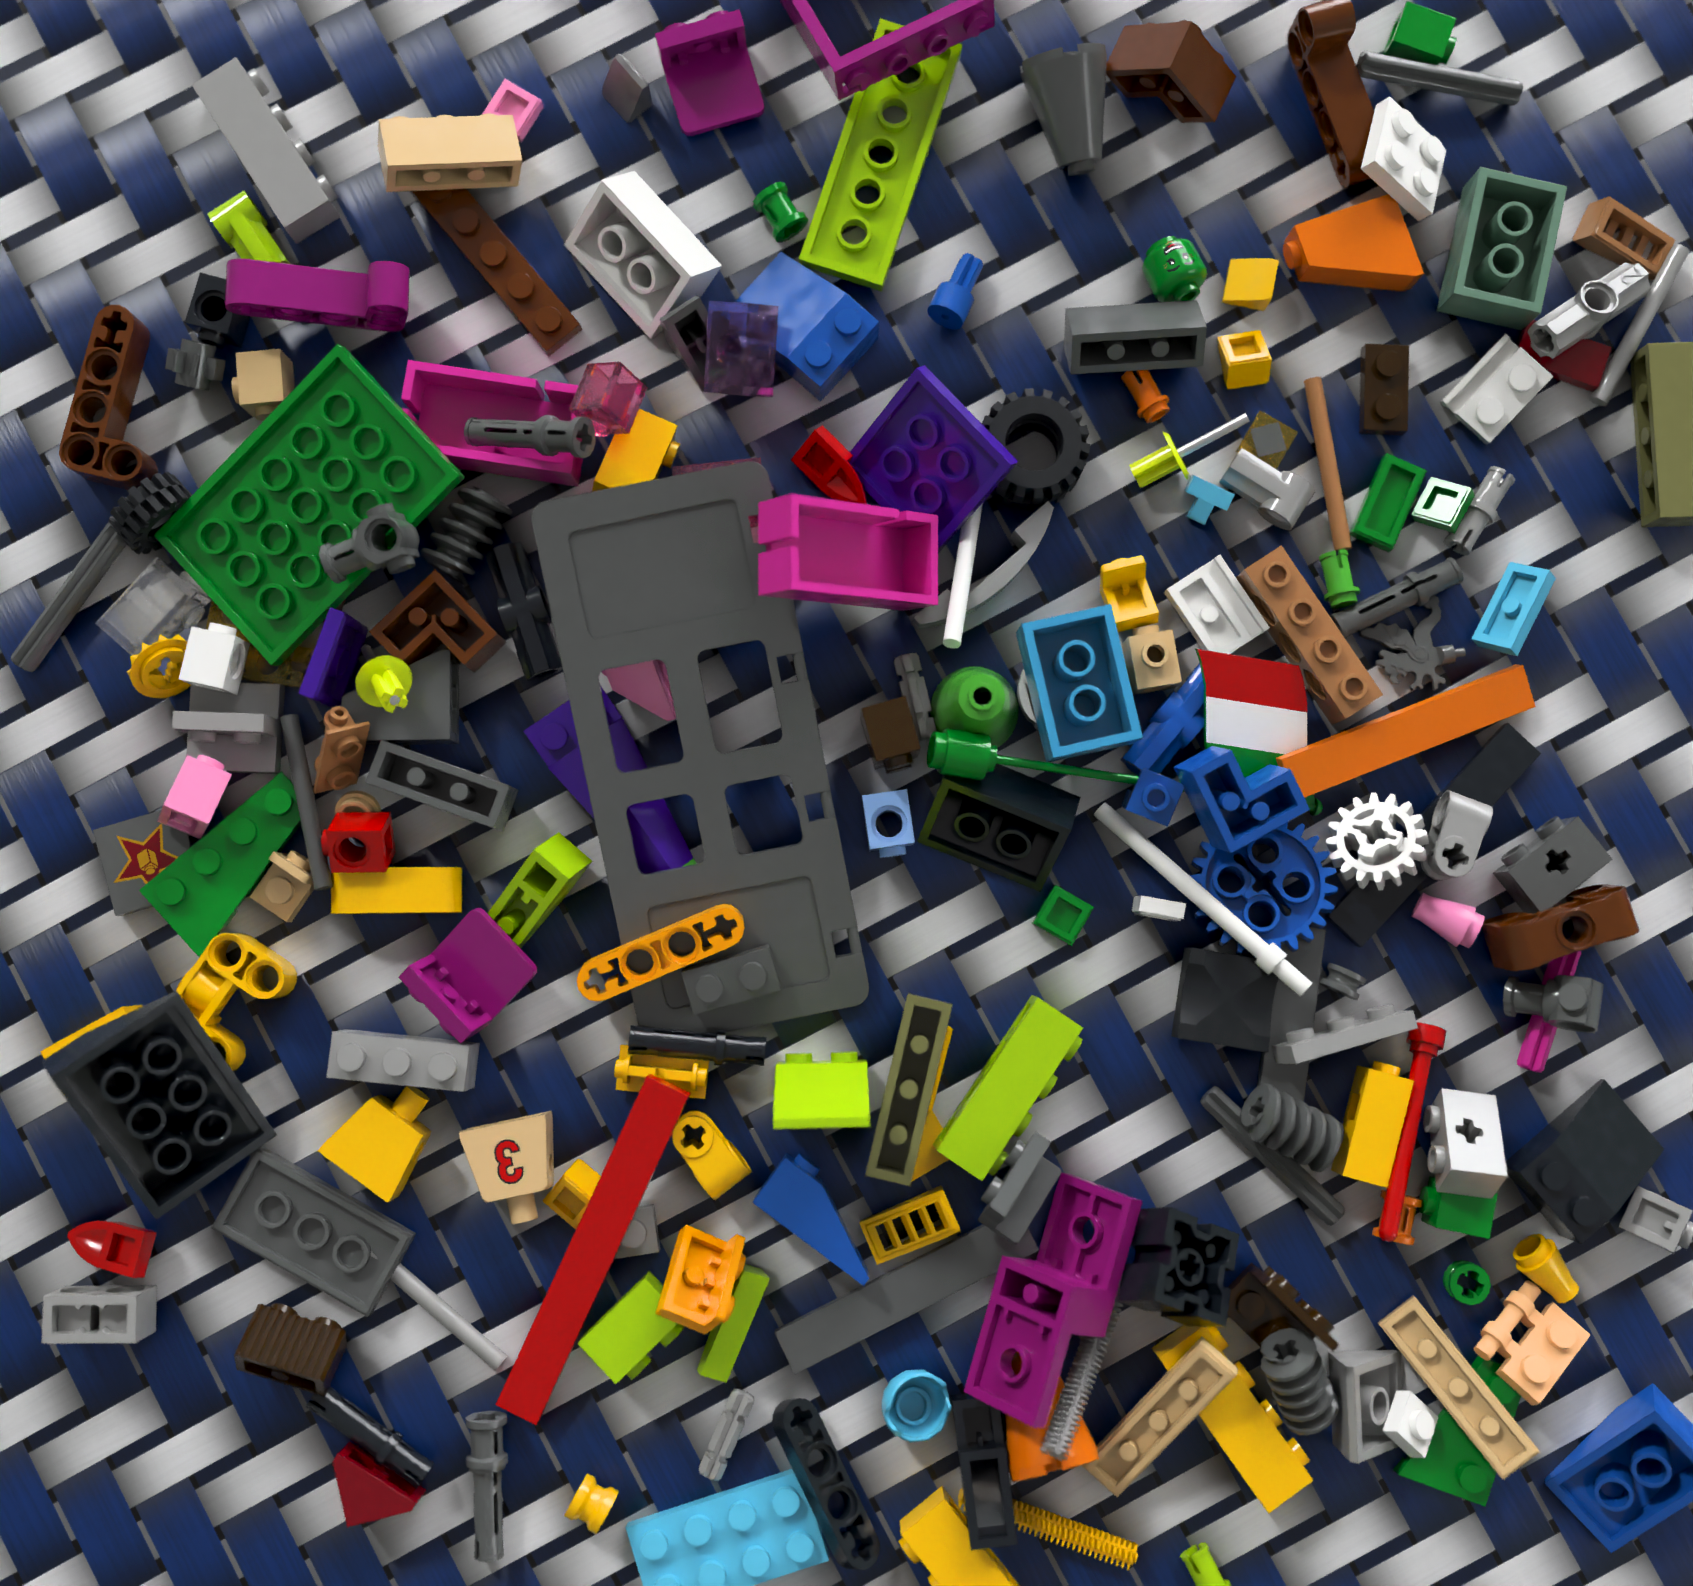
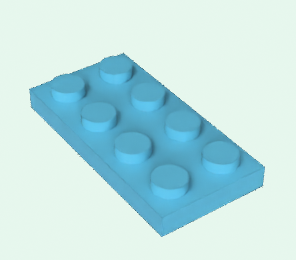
[626,1469,829,1586]

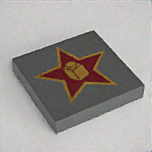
[93,810,195,916]

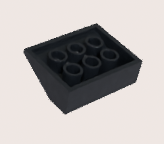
[41,991,277,1220]

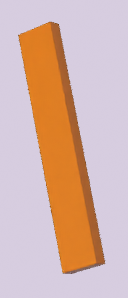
[1276,664,1536,798]

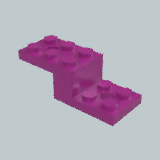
[963,1172,1143,1428]

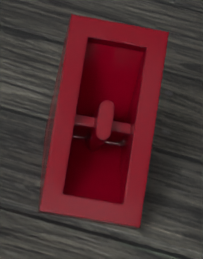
[333,1441,427,1527]

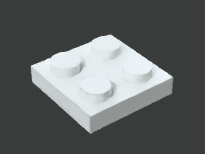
[1361,96,1446,221]

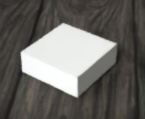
[1132,895,1186,922]

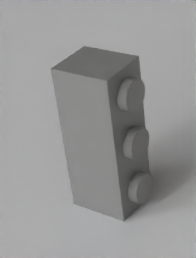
[327,1029,480,1092]

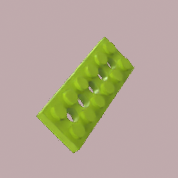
[799,18,963,292]

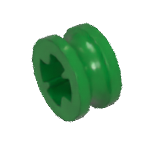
[1443,1260,1491,1305]

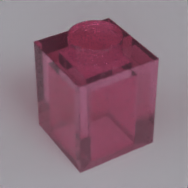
[569,362,647,437]

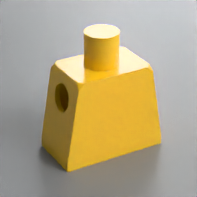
[318,1086,431,1203]

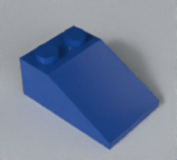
[723,252,879,402]
[1544,1383,1693,1553]

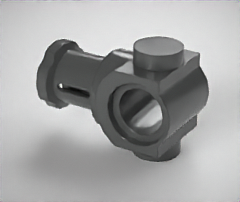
[319,503,420,584]
[1503,975,1604,1034]

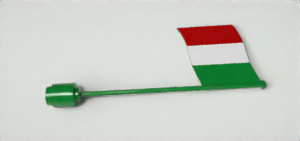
[927,648,1323,816]

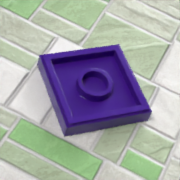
[298,607,369,708]

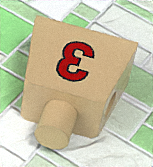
[459,1111,554,1224]

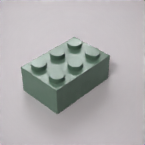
[1437,167,1567,331]

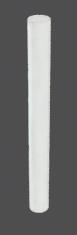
[943,503,983,648]

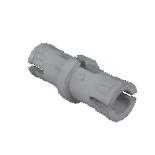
[1444,466,1515,555]

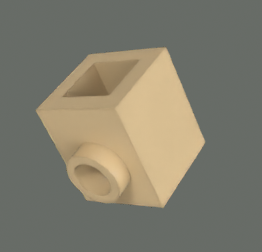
[232,349,295,421]
[1122,625,1182,695]

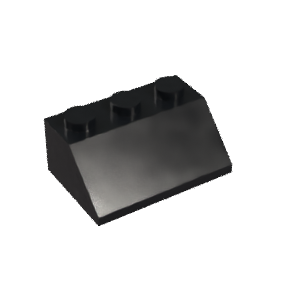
[917,764,1081,892]

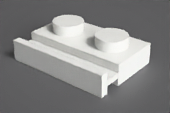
[1439,334,1554,445]
[1164,555,1270,654]

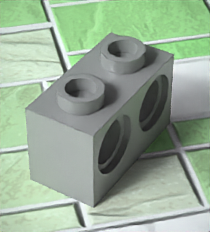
[42,1285,157,1344]

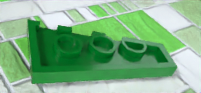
[139,771,301,957]

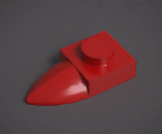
[791,425,867,505]
[67,1221,157,1278]

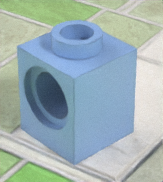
[862,789,915,858]

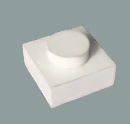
[1383,1391,1438,1458]

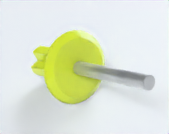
[1129,413,1250,488]
[355,645,412,713]

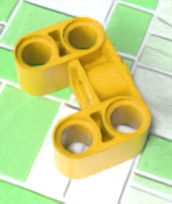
[176,933,297,1071]

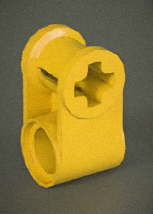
[672,1110,752,1200]

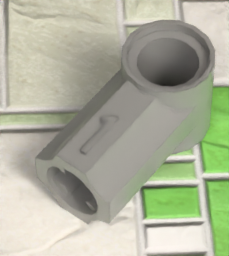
[1219,448,1315,530]

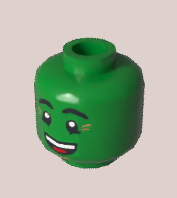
[1142,236,1207,302]

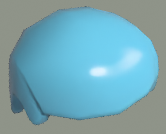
[882,1369,952,1443]

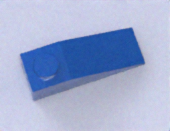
[753,1153,869,1286]

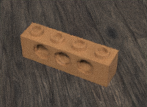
[1236,545,1383,725]

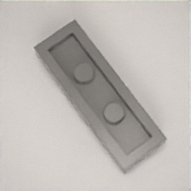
[1272,1004,1418,1064]

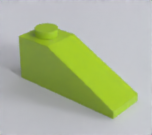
[487,832,592,948]

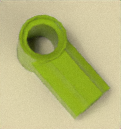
[207,190,290,264]

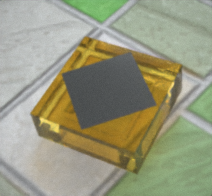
[1236,410,1298,469]

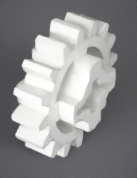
[1326,792,1429,890]

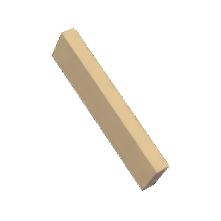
[1378,1295,1540,1480]
[1082,1337,1238,1497]

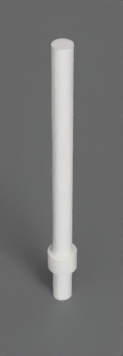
[1094,802,1312,997]

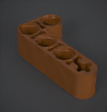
[1287,0,1374,187]
[59,305,158,490]

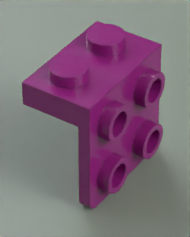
[655,9,765,136]
[398,908,537,1044]

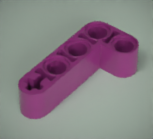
[225,259,410,332]

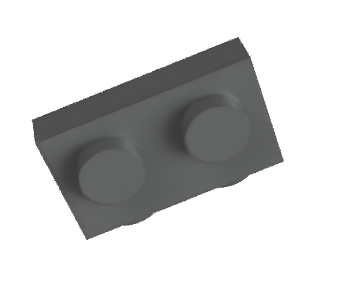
[978,1132,1061,1245]

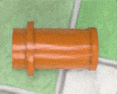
[1121,370,1170,423]

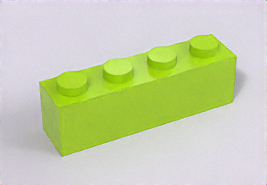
[933,995,1083,1181]

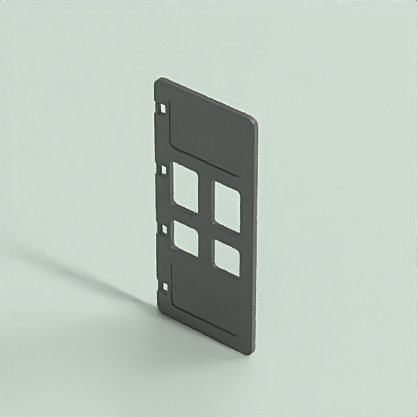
[531,461,869,1033]

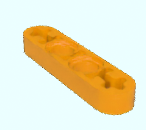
[577,904,744,1002]

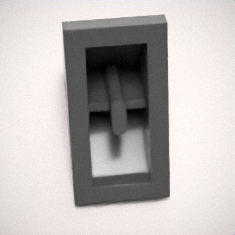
[660,295,739,392]

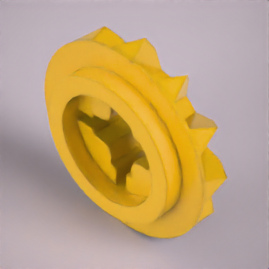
[127,634,191,698]

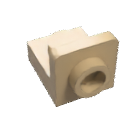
[250,850,314,922]

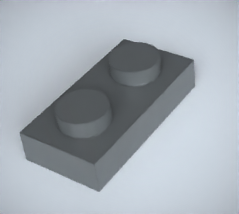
[681,944,781,1015]

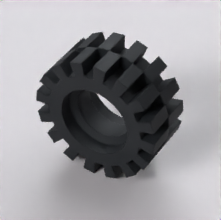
[109,472,192,554]

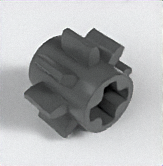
[165,339,226,390]

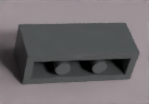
[1064,300,1207,374]
[365,740,519,832]

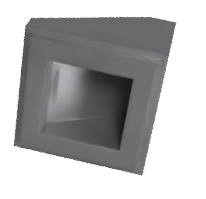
[602,53,652,123]

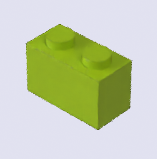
[578,1270,685,1384]

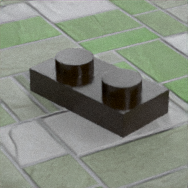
[1359,344,1409,436]

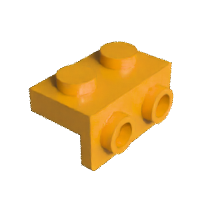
[656,1224,746,1335]

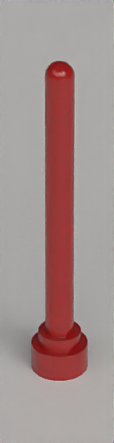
[1379,1022,1447,1242]

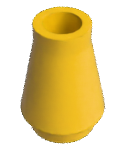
[1513,1234,1579,1303]

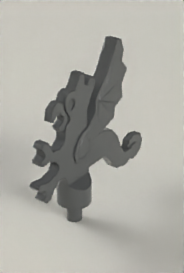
[1359,595,1466,691]

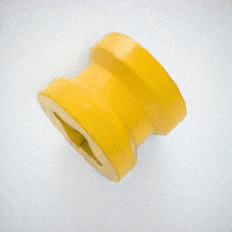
[564,1473,619,1534]

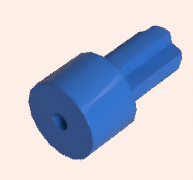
[927,253,983,329]

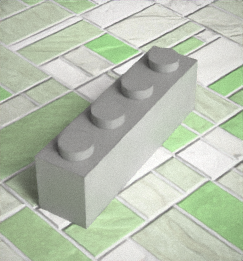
[192,57,341,244]

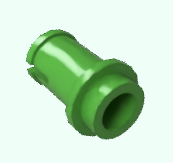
[1319,549,1360,609]

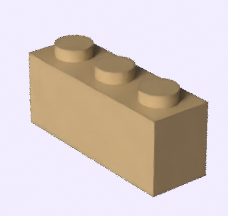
[378,113,522,192]

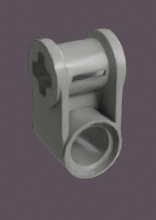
[1420,790,1493,881]

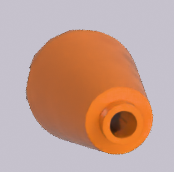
[1005,1351,1099,1481]

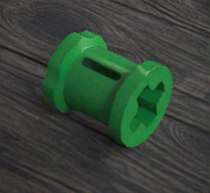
[753,182,808,243]

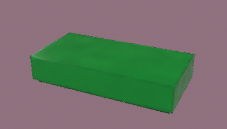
[1350,453,1427,553]

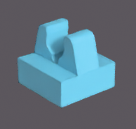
[1184,474,1235,525]

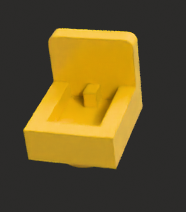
[1100,555,1159,632]

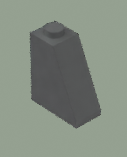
[341,650,459,745]

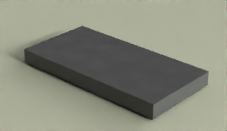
[211,1146,417,1317]

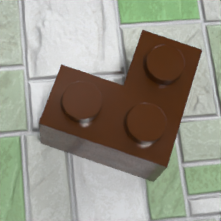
[1106,20,1236,123]
[369,570,507,673]

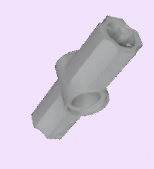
[1528,262,1651,359]

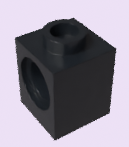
[185,272,251,349]

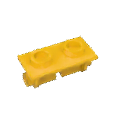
[614,1045,709,1099]

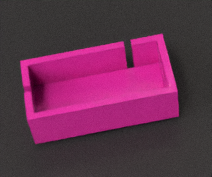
[401,360,592,487]
[758,494,938,611]

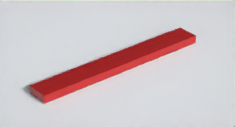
[495,1074,691,1425]

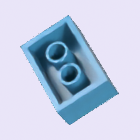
[1016,604,1143,763]

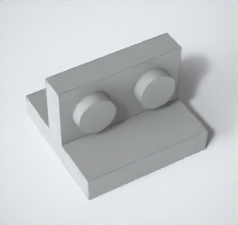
[172,683,285,774]

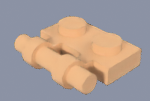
[1474,1280,1590,1406]

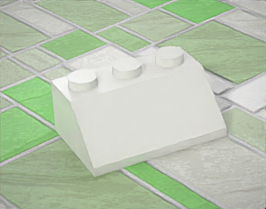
[564,171,722,339]

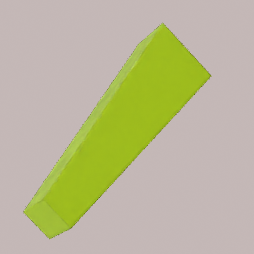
[697,1264,770,1383]

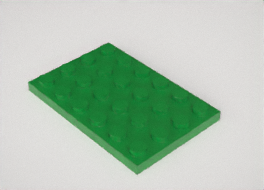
[154,344,465,666]

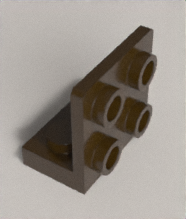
[1227,1263,1339,1352]

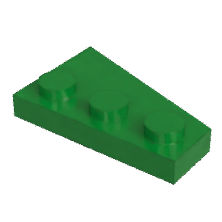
[1393,1356,1521,1507]

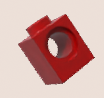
[321,812,396,873]

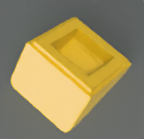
[1222,258,1279,311]
[1217,330,1272,389]
[543,1159,600,1230]

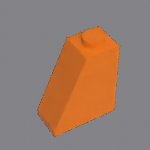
[1283,194,1424,292]

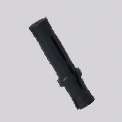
[628,1025,766,1066]
[306,1387,435,1489]

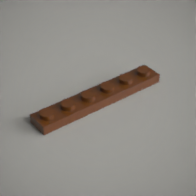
[410,189,582,356]

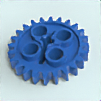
[1189,822,1338,955]

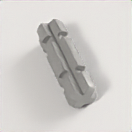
[894,653,937,740]
[699,1388,754,1481]

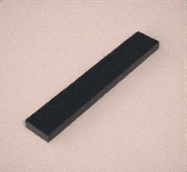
[1325,723,1541,947]

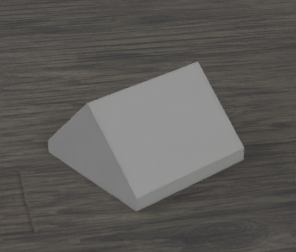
[1328,1350,1402,1463]

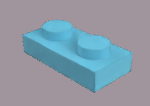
[1472,562,1556,656]

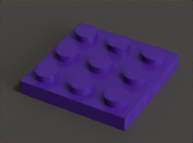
[849,365,1019,554]

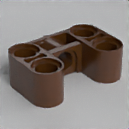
[1481,884,1640,971]

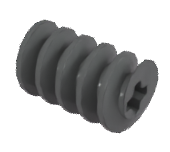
[420,486,513,585]
[1240,1083,1344,1172]
[1261,1328,1339,1435]

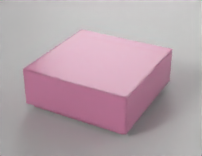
[483,79,544,142]

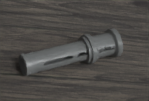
[464,415,596,458]
[466,1411,508,1562]

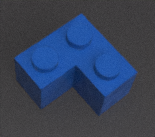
[1173,746,1310,853]

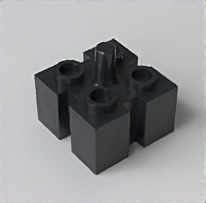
[1118,1207,1239,1327]

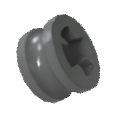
[1319,963,1367,1000]

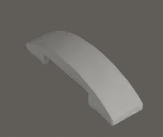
[911,501,1054,630]

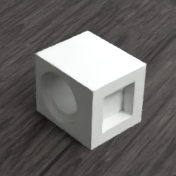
[178,623,250,695]

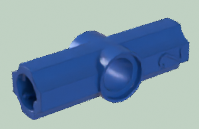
[1120,663,1204,776]

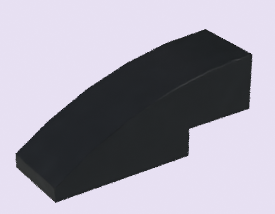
[951,1393,1018,1550]

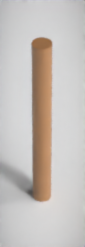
[1304,377,1352,552]

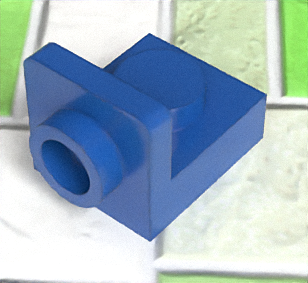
[1121,768,1184,827]

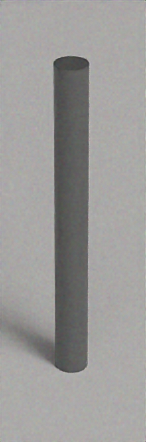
[280,714,333,891]

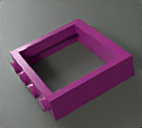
[780,0,995,100]

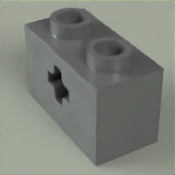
[1493,816,1613,914]

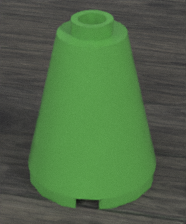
[930,666,1019,748]

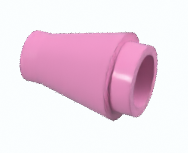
[1411,893,1485,948]

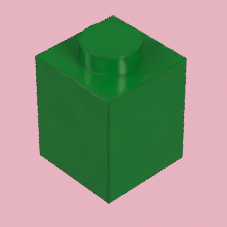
[1383,1,1457,65]
[1419,1176,1498,1239]

